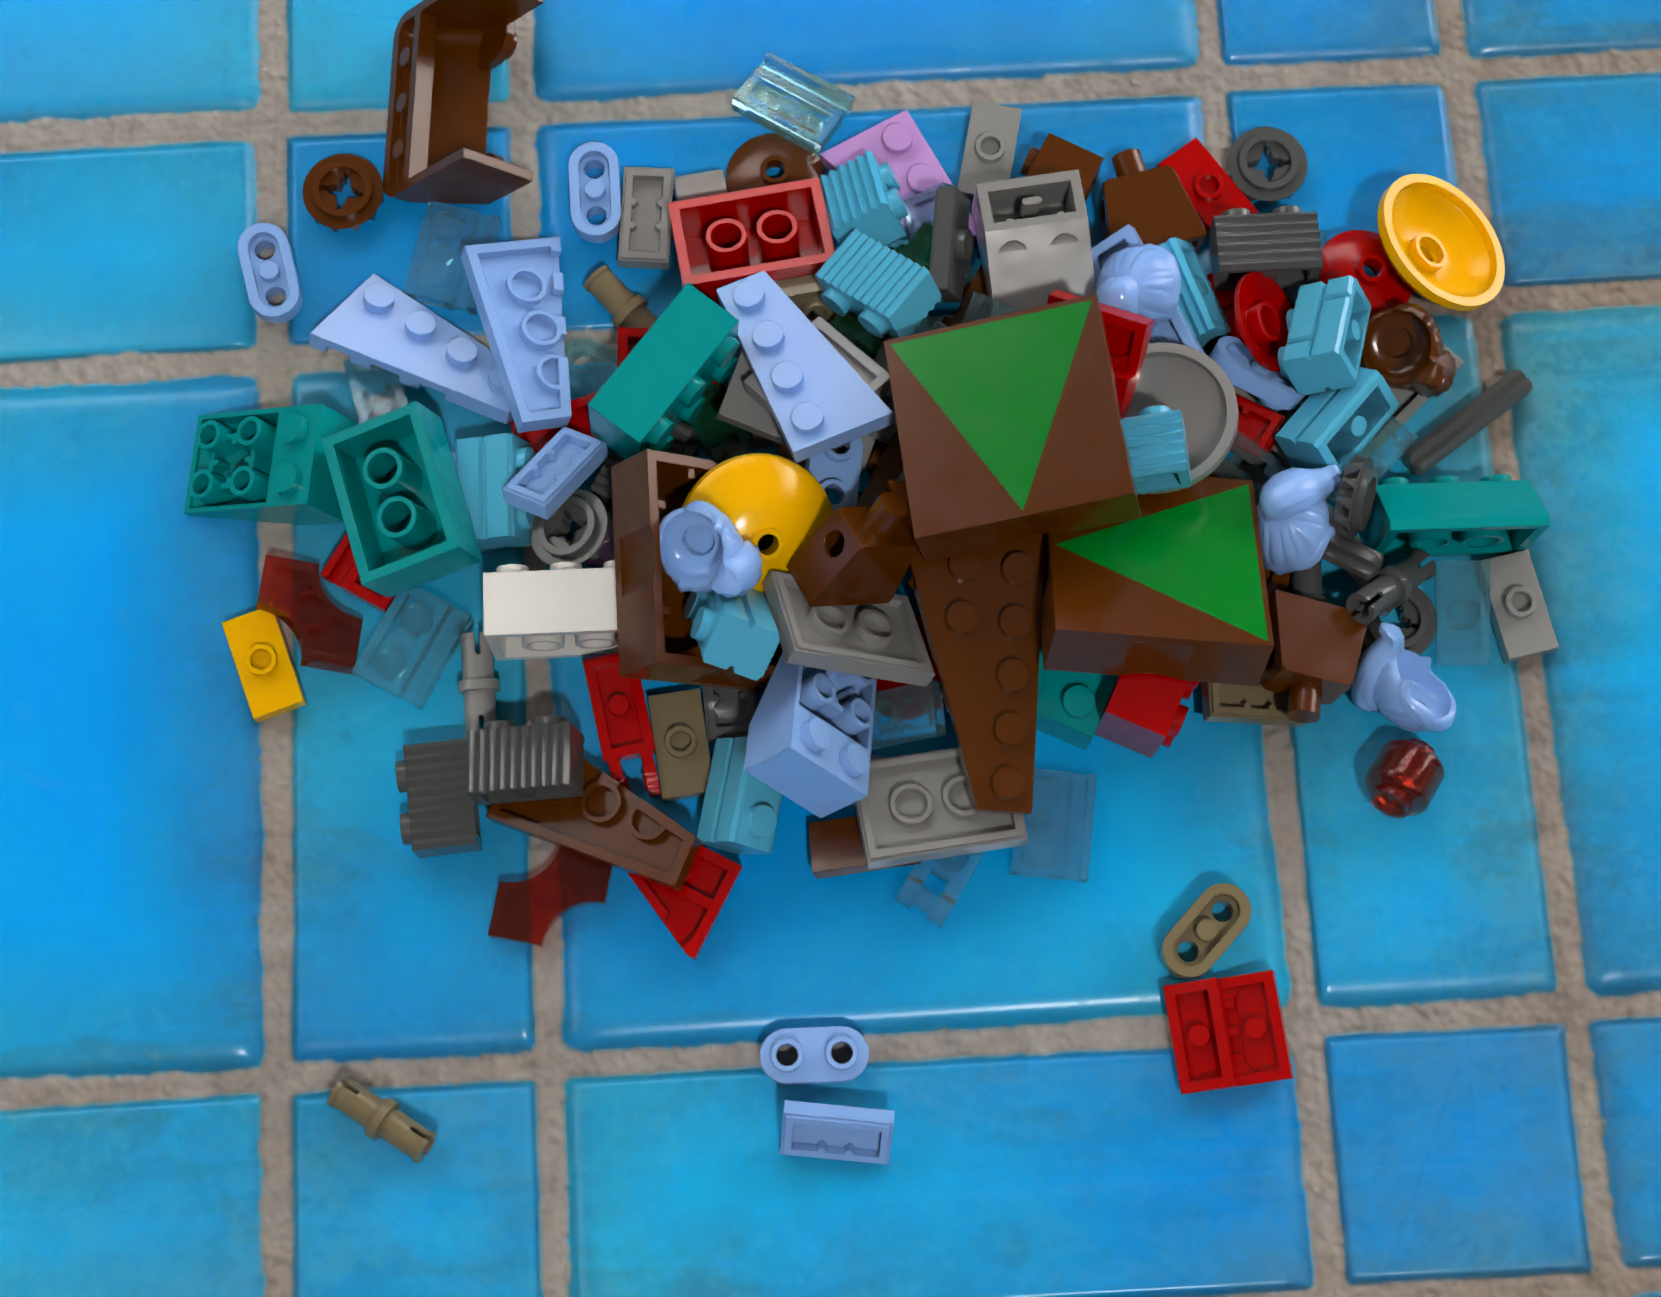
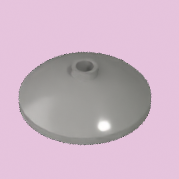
[1125,342,1239,494]

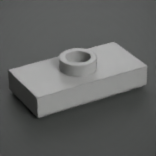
[958,100,1022,201]
[618,167,675,270]
[1474,550,1559,664]

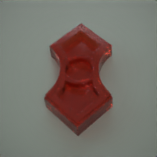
[256,554,363,675]
[488,847,614,947]

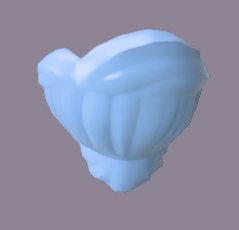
[1096,243,1182,328]
[1256,464,1341,575]
[659,500,763,598]
[1351,622,1456,732]

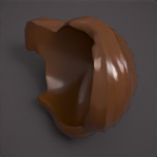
[1361,302,1457,398]

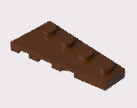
[486,720,701,892]

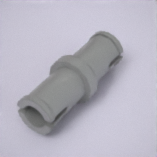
[457,632,501,738]

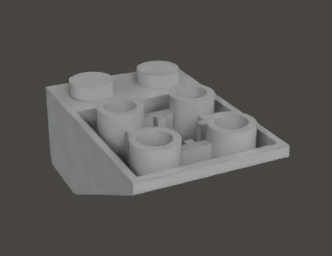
[971,169,1096,317]

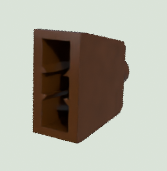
[1098,149,1207,255]
[787,492,918,607]
[1260,590,1368,723]

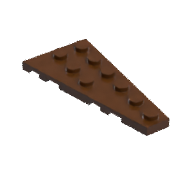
[885,480,1045,815]

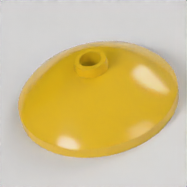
[1377,174,1505,311]
[682,453,833,608]

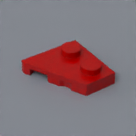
[627,845,743,961]

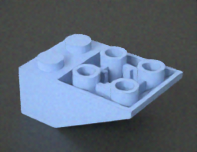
[744,652,877,818]

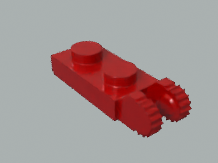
[583,652,661,797]

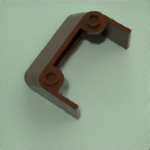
[383,0,544,205]

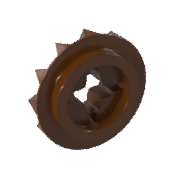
[302,154,384,233]

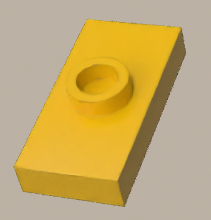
[222,605,307,723]

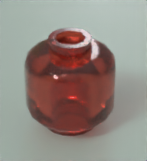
[1364,738,1445,818]

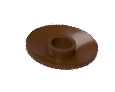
[726,133,825,193]

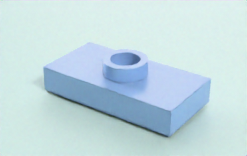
[502,426,609,520]
[780,1100,895,1165]

